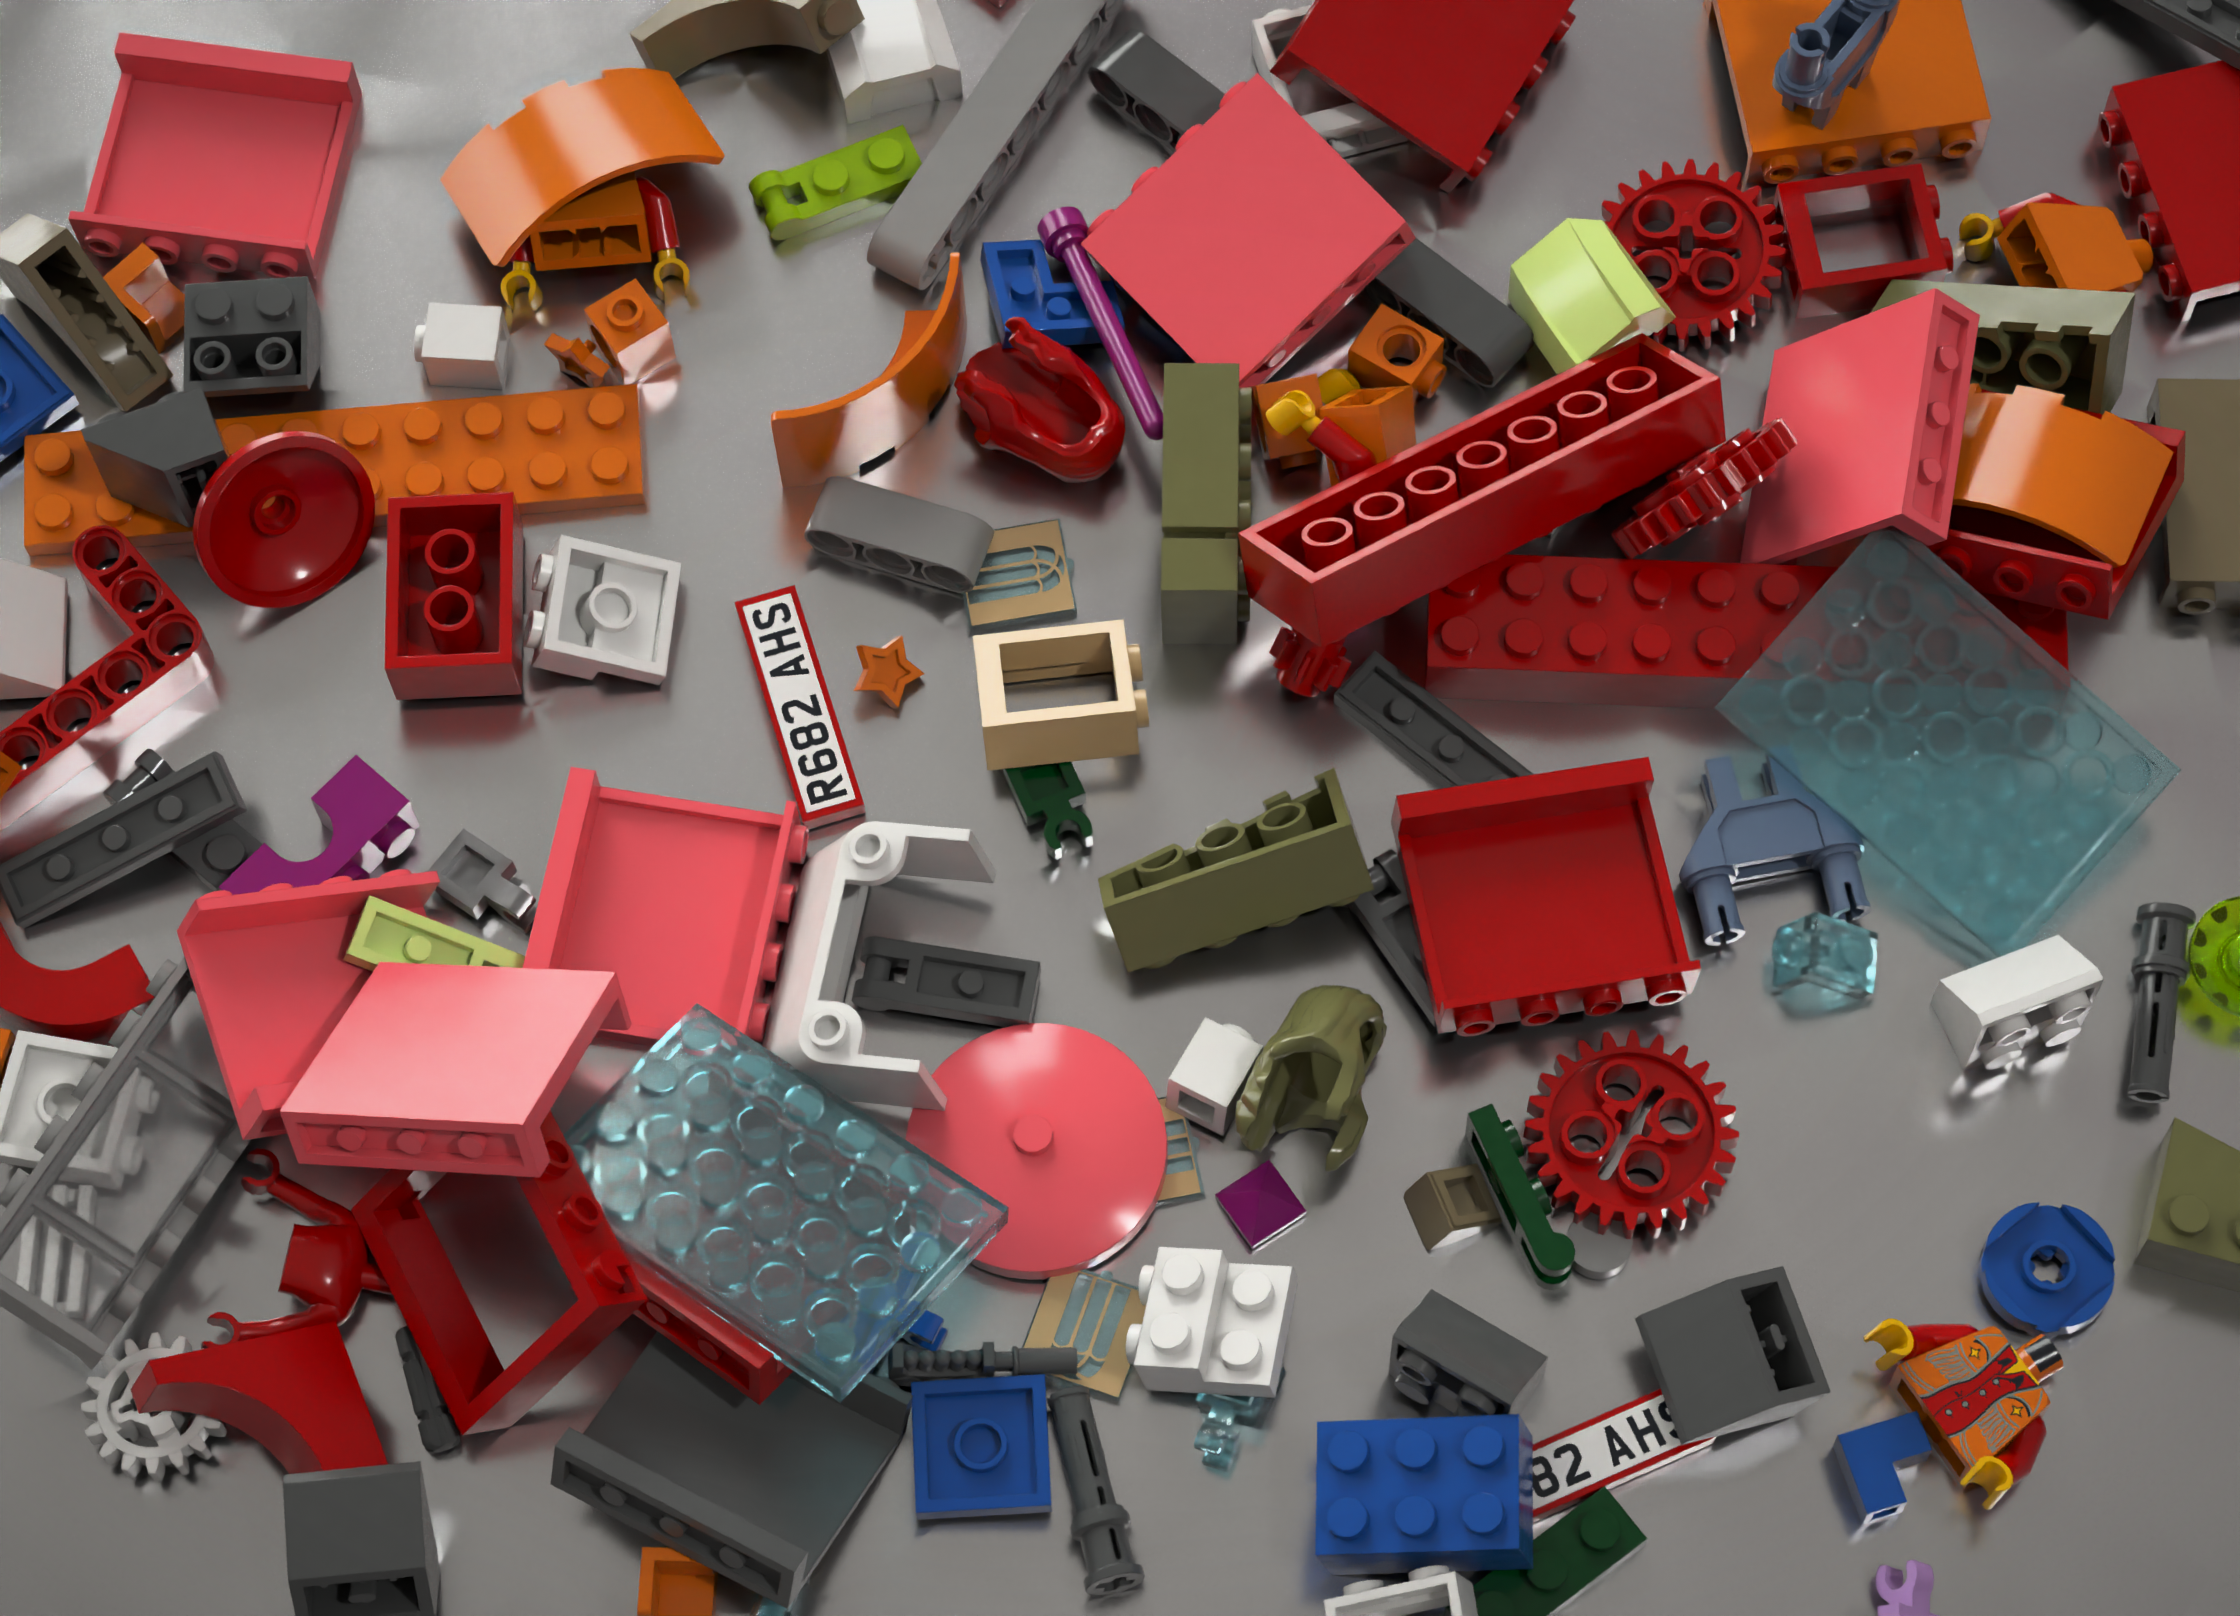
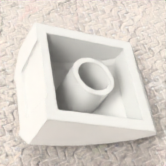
[826,0,963,124]

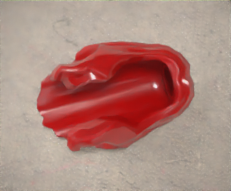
[954,317,1126,483]

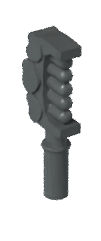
[888,1342,1077,1387]

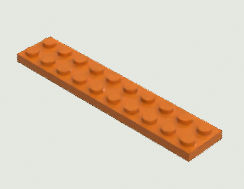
[24,384,645,556]

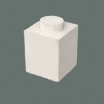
[414,303,510,390]
[1165,1017,1263,1136]

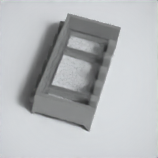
[0,956,251,1371]

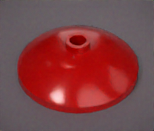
[193,431,375,608]

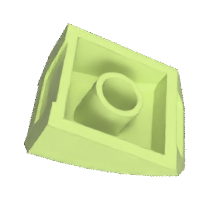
[1508,218,1676,375]

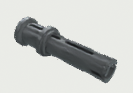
[2127,902,2196,1103]
[1047,1386,1145,1595]

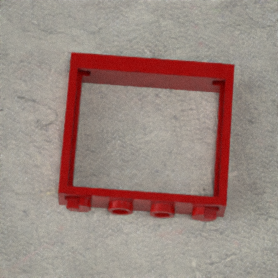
[350,1110,648,1436]

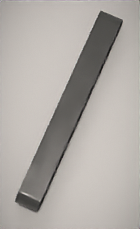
[1088,28,1535,388]

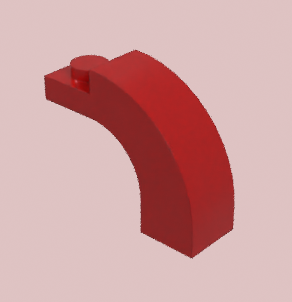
[0,921,155,1045]

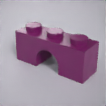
[218,755,420,895]

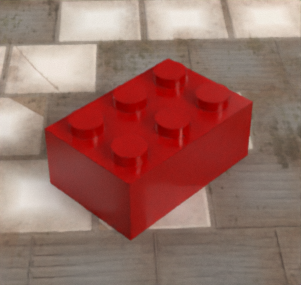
[384,492,523,700]

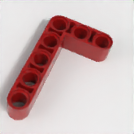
[0,525,214,832]

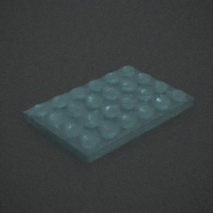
[1714,525,2181,957]
[563,1003,1009,1403]

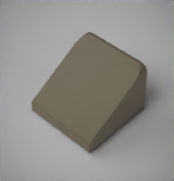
[1404,1164,1503,1250]

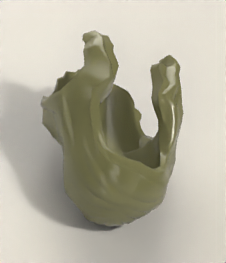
[1235,985,1387,1172]

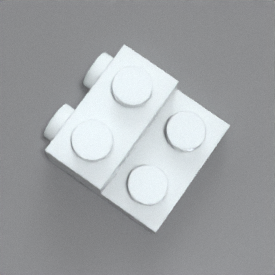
[523,534,682,685]
[0,1030,161,1191]
[1126,1247,1298,1398]

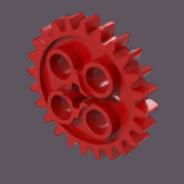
[1601,159,1786,351]
[1611,417,1798,559]
[1523,1030,1739,1239]

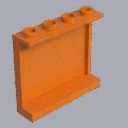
[1704,0,1991,184]

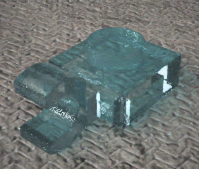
[1194,1363,1287,1472]

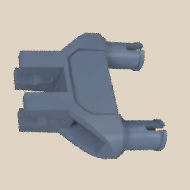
[1772,0,1900,130]
[1679,744,1871,946]

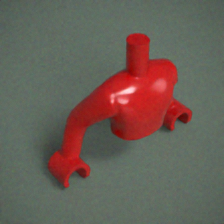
[201,1148,393,1349]

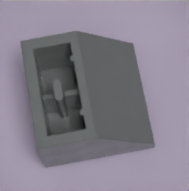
[183,276,320,397]
[81,387,230,527]
[1635,1266,1831,1445]
[1388,1289,1548,1417]
[283,1461,440,1616]

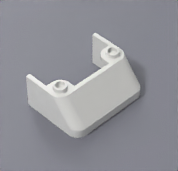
[759,821,996,1111]

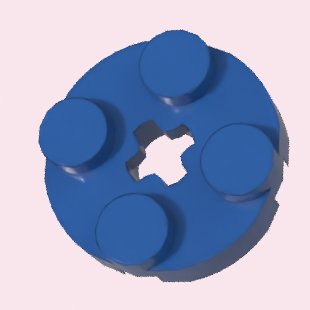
[1977,1202,2115,1339]

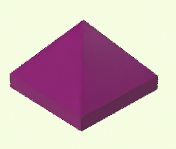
[1215,1159,1307,1249]

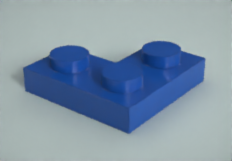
[980,239,1125,349]

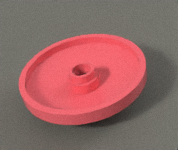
[905,1023,1168,1280]

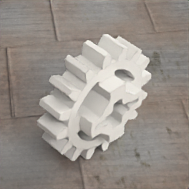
[81,1332,227,1482]

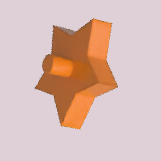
[544,333,611,388]
[854,635,925,709]

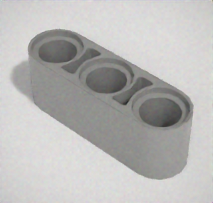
[804,476,994,593]

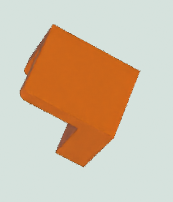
[103,243,185,354]
[637,1547,718,1616]

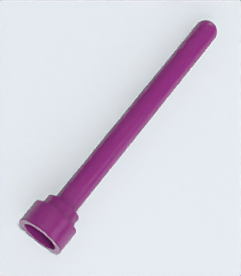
[1037,206,1163,440]

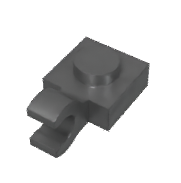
[427,828,537,934]

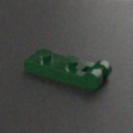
[1465,1103,1575,1290]

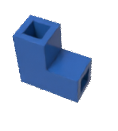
[1833,1411,1932,1525]

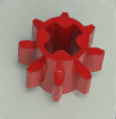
[1269,627,1352,697]

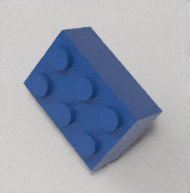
[1315,1414,1533,1575]

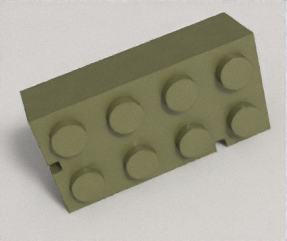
[1161,363,1252,644]

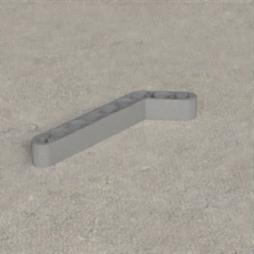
[867,0,1124,290]

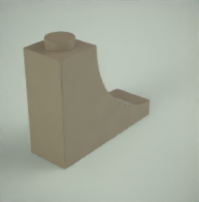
[629,0,865,79]
[0,213,174,412]

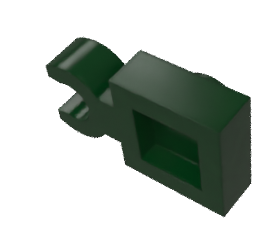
[1003,762,1093,860]

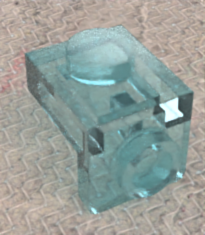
[1772,912,1878,1000]

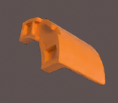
[440,68,725,267]
[771,252,967,488]
[1952,383,2174,568]

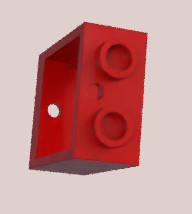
[1773,163,1954,319]

